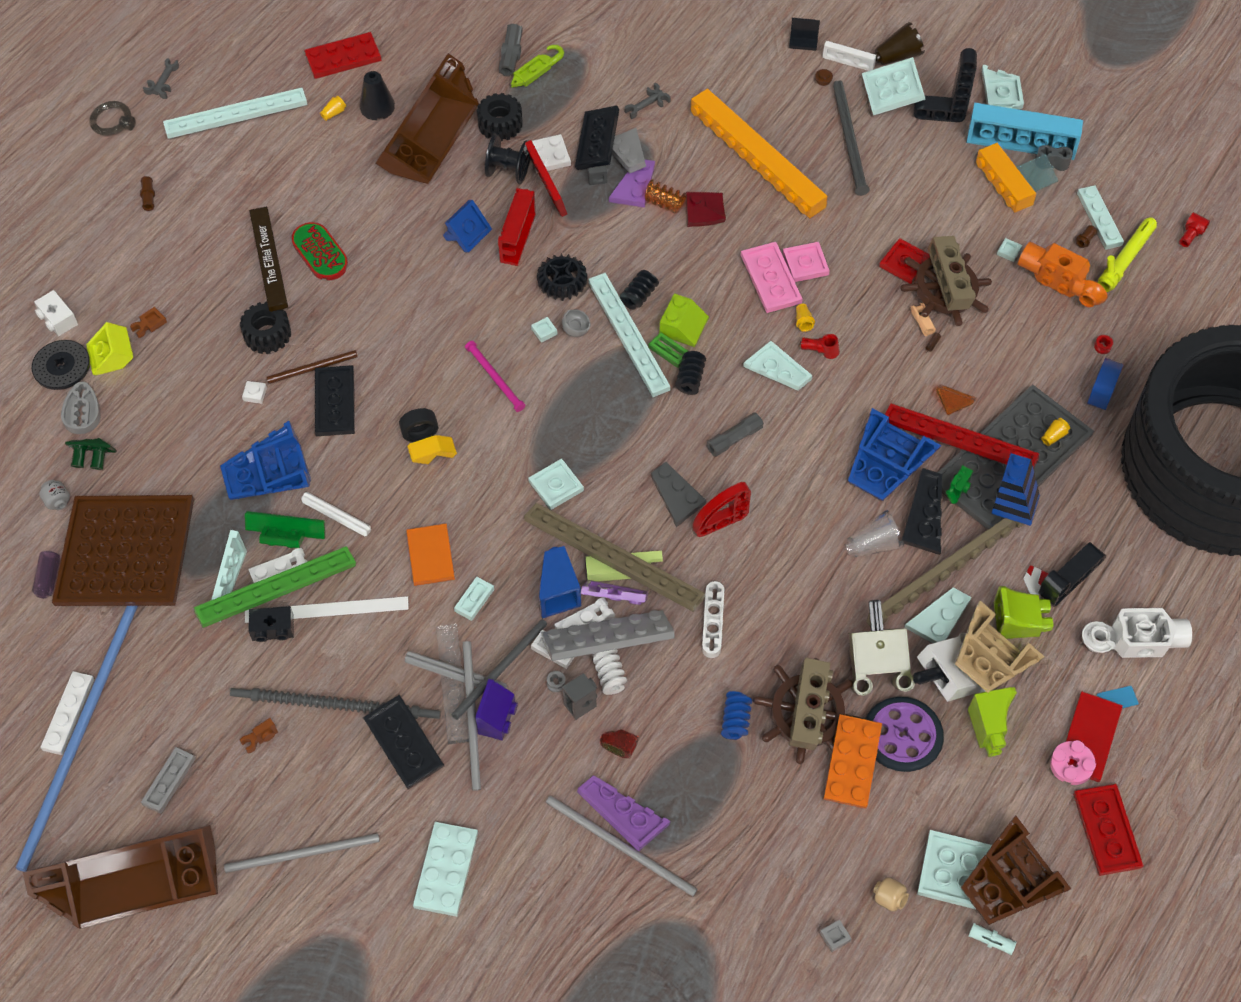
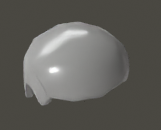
[562,309,591,337]

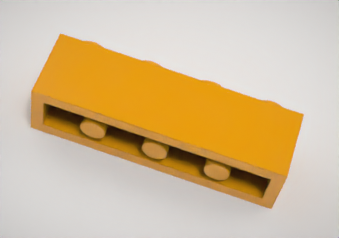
[976,143,1037,213]

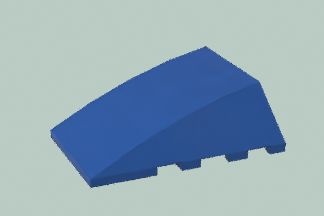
[848,408,941,501]
[220,421,311,500]

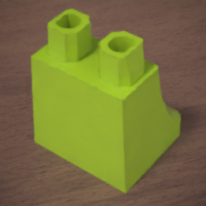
[993,586,1054,639]
[968,687,1017,757]

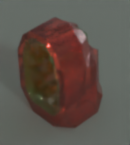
[600,729,638,759]

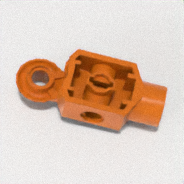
[1018,241,1108,308]

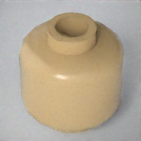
[873,878,909,911]

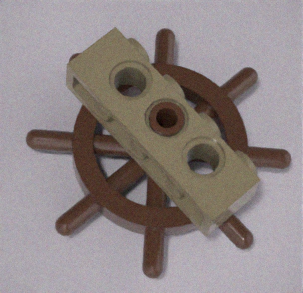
[900,236,992,326]
[753,657,862,764]

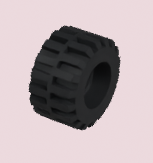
[477,93,523,141]
[240,302,291,354]

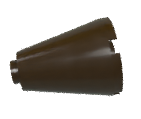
[874,22,925,65]

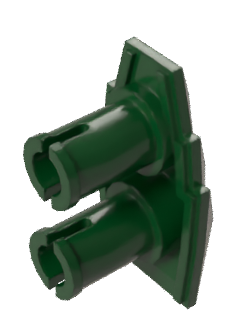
[65,438,117,470]

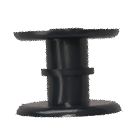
[484,133,530,185]

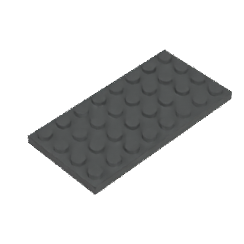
[937,384,1094,529]

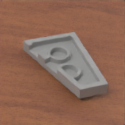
[612,128,646,173]

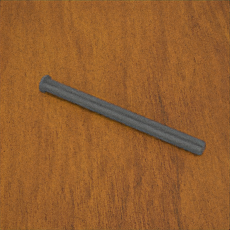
[833,80,870,196]

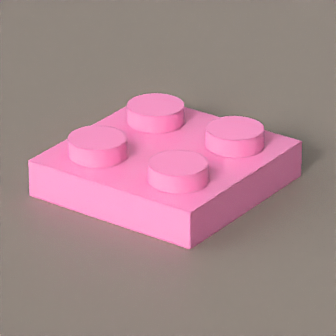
[783,242,830,282]

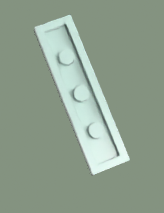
[1077,185,1124,250]

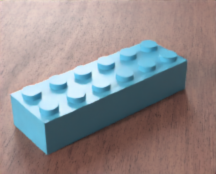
[966,103,1083,160]

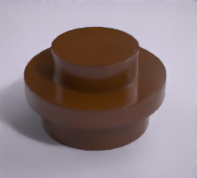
[815,69,833,86]

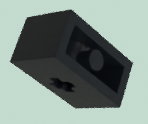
[249,606,294,642]

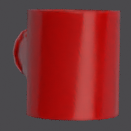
[1179,212,1210,247]
[801,334,840,359]

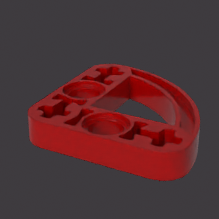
[692,482,751,537]

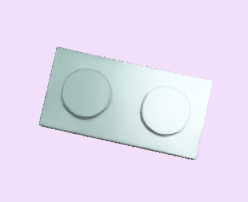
[454,577,494,621]

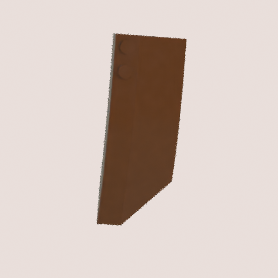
[375,53,479,184]

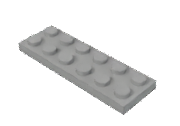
[541,610,675,661]

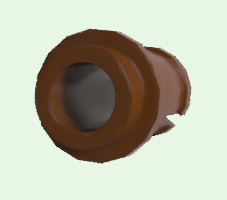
[1076,225,1097,248]

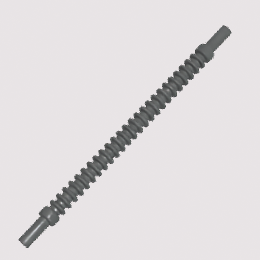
[230,688,441,719]

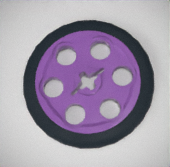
[865,697,944,772]

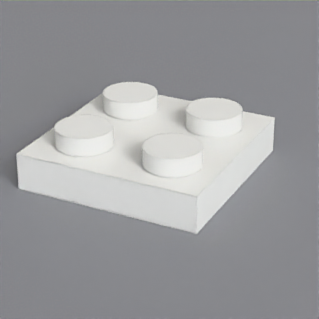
[532,134,571,173]

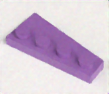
[577,775,670,852]

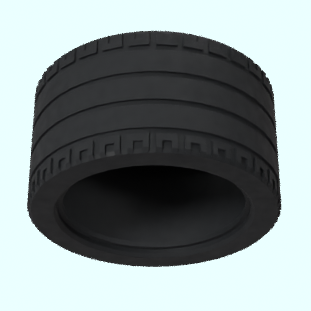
[1121,325,1241,556]

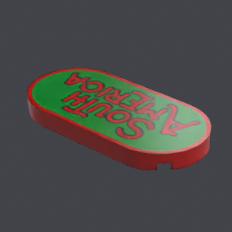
[292,222,348,280]

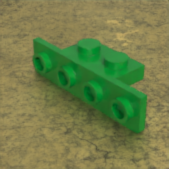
[245,511,325,548]

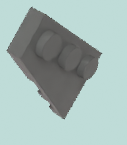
[651,462,706,527]

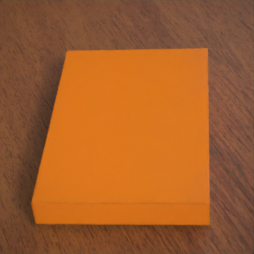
[406,523,455,586]

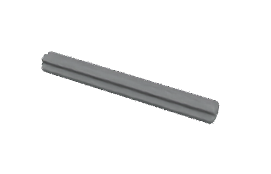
[405,651,507,688]

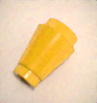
[320,96,346,121]
[796,304,815,332]
[1041,418,1070,446]

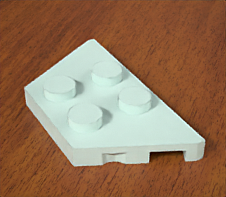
[981,65,1024,109]

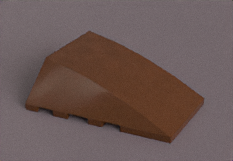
[960,815,1071,925]

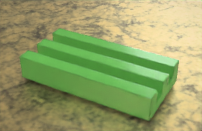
[648,332,688,368]

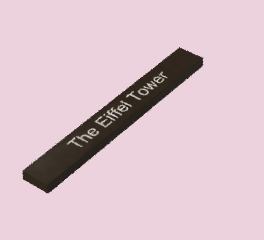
[249,206,288,312]

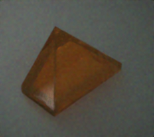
[936,384,977,415]

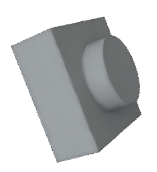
[820,920,852,952]

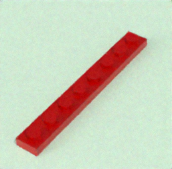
[885,403,1039,469]

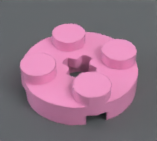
[1050,740,1096,785]

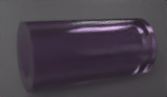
[32,551,60,599]

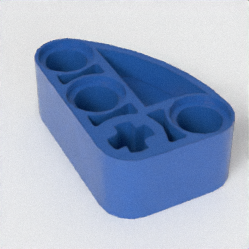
[1087,358,1124,410]

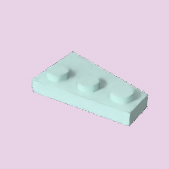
[743,341,812,391]
[905,587,971,643]

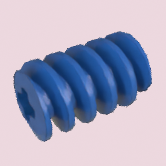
[721,691,753,740]

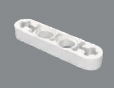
[702,581,724,658]

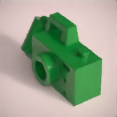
[946,465,973,504]

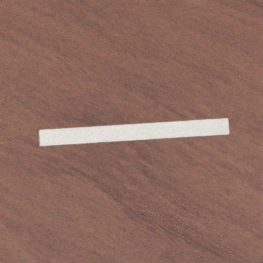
[245,597,408,623]

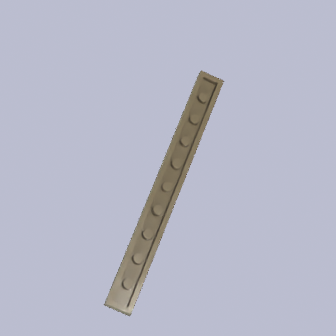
[524,503,705,612]
[866,518,1024,627]

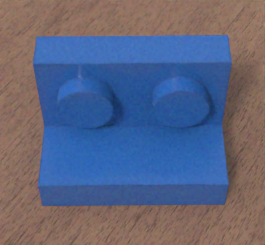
[443,200,492,252]

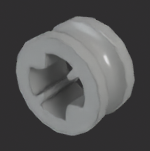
[547,671,566,692]

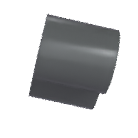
[1035,145,1073,171]

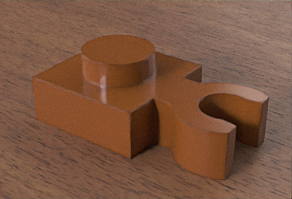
[130,306,167,338]

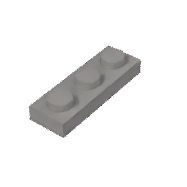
[141,747,196,814]

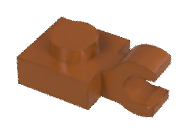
[240,718,278,754]

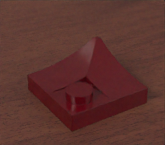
[686,192,726,227]

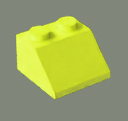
[86,322,133,375]

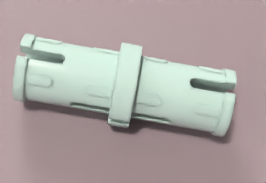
[968,923,1017,955]

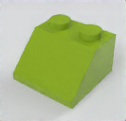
[659,293,709,347]

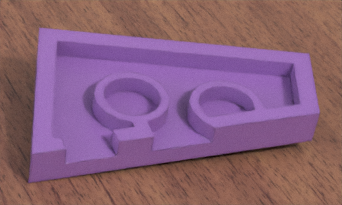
[609,160,655,208]
[581,580,649,605]

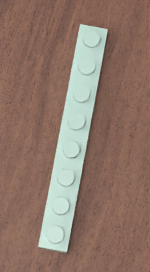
[163,88,307,139]
[588,273,670,397]

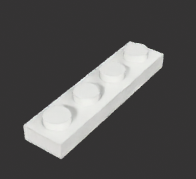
[40,671,94,755]

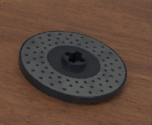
[31,340,90,390]

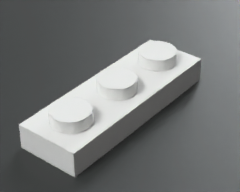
[823,41,876,71]

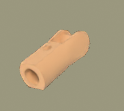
[911,303,936,336]

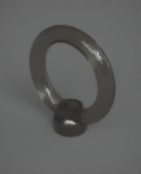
[89,101,136,136]

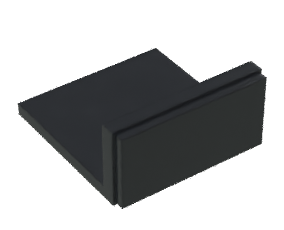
[789,18,820,51]

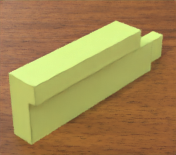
[585,550,663,581]

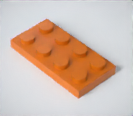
[823,714,882,809]

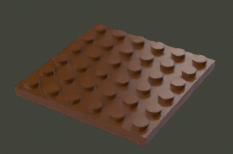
[52,495,194,606]

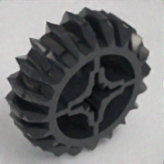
[537,253,588,301]

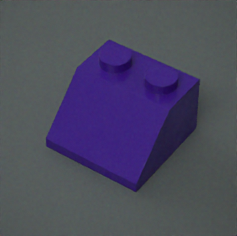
[475,679,518,741]

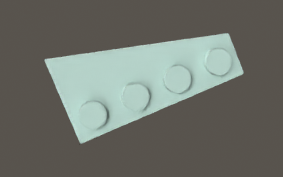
[212,530,247,622]

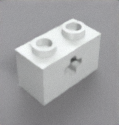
[34,290,78,336]

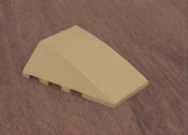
[955,601,1045,693]

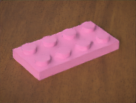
[741,242,802,313]

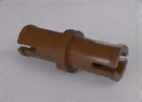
[140,176,155,211]

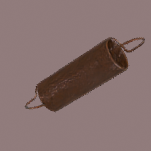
[926,330,941,353]

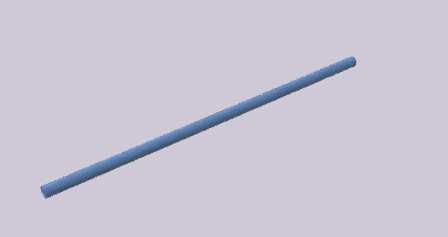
[16,606,138,872]

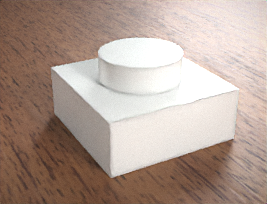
[242,381,267,404]

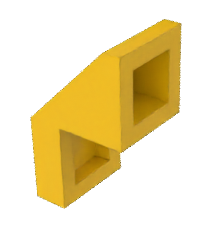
[407,435,457,464]

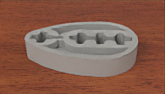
[61,382,101,434]

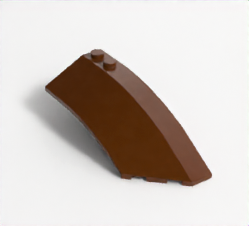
[22,825,218,929]

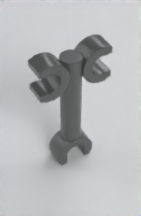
[143,58,179,99]
[624,83,671,119]

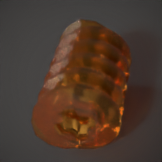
[645,179,686,213]

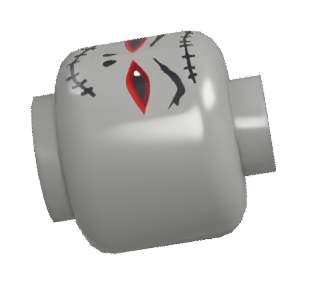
[39,480,70,510]

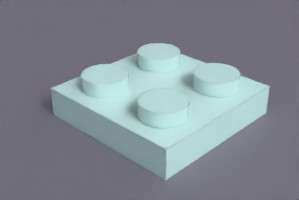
[528,459,584,510]

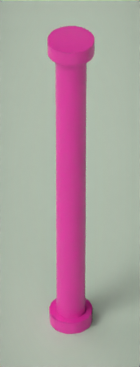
[465,341,526,412]

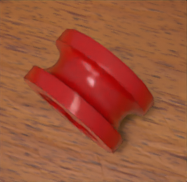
[1094,335,1113,354]

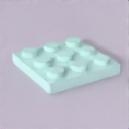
[862,57,925,116]
[917,830,992,909]

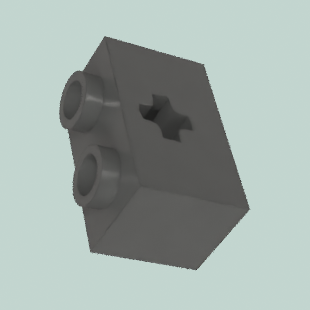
[562,673,597,720]

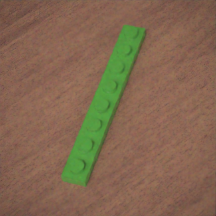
[194,546,356,628]

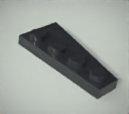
[901,468,942,555]

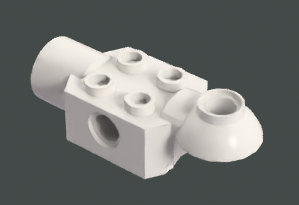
[1082,608,1192,658]

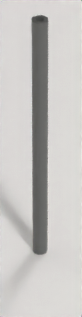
[451,619,547,720]

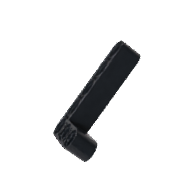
[914,48,977,122]

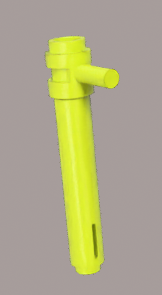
[1098,217,1157,292]

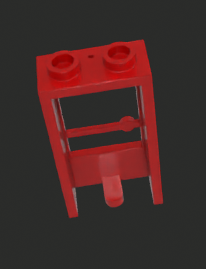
[498,188,536,266]

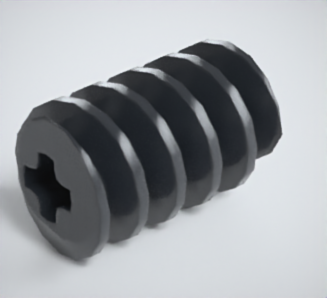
[620,270,659,310]
[675,351,706,395]

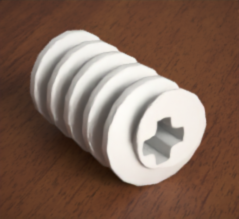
[592,649,627,695]

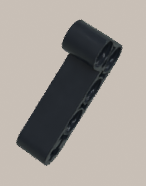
[1038,542,1107,607]

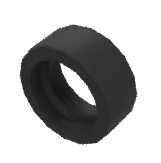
[399,408,439,442]

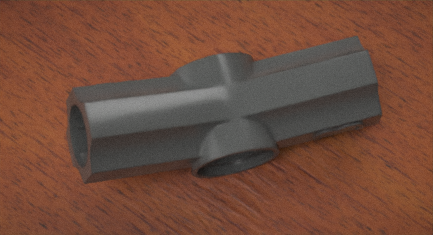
[499,24,523,77]

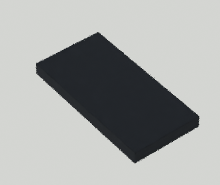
[575,105,620,170]
[315,365,355,437]
[363,694,444,789]

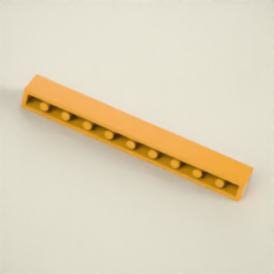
[691,88,828,218]

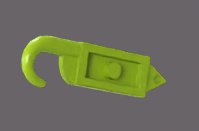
[511,45,564,88]

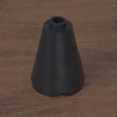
[359,71,395,120]

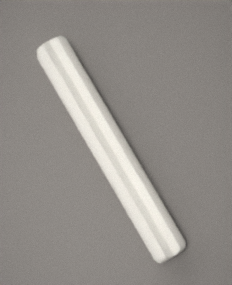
[301,492,371,536]

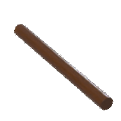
[267,350,358,384]

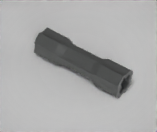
[706,412,764,457]

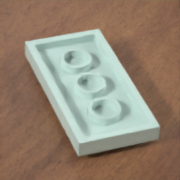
[413,822,478,917]

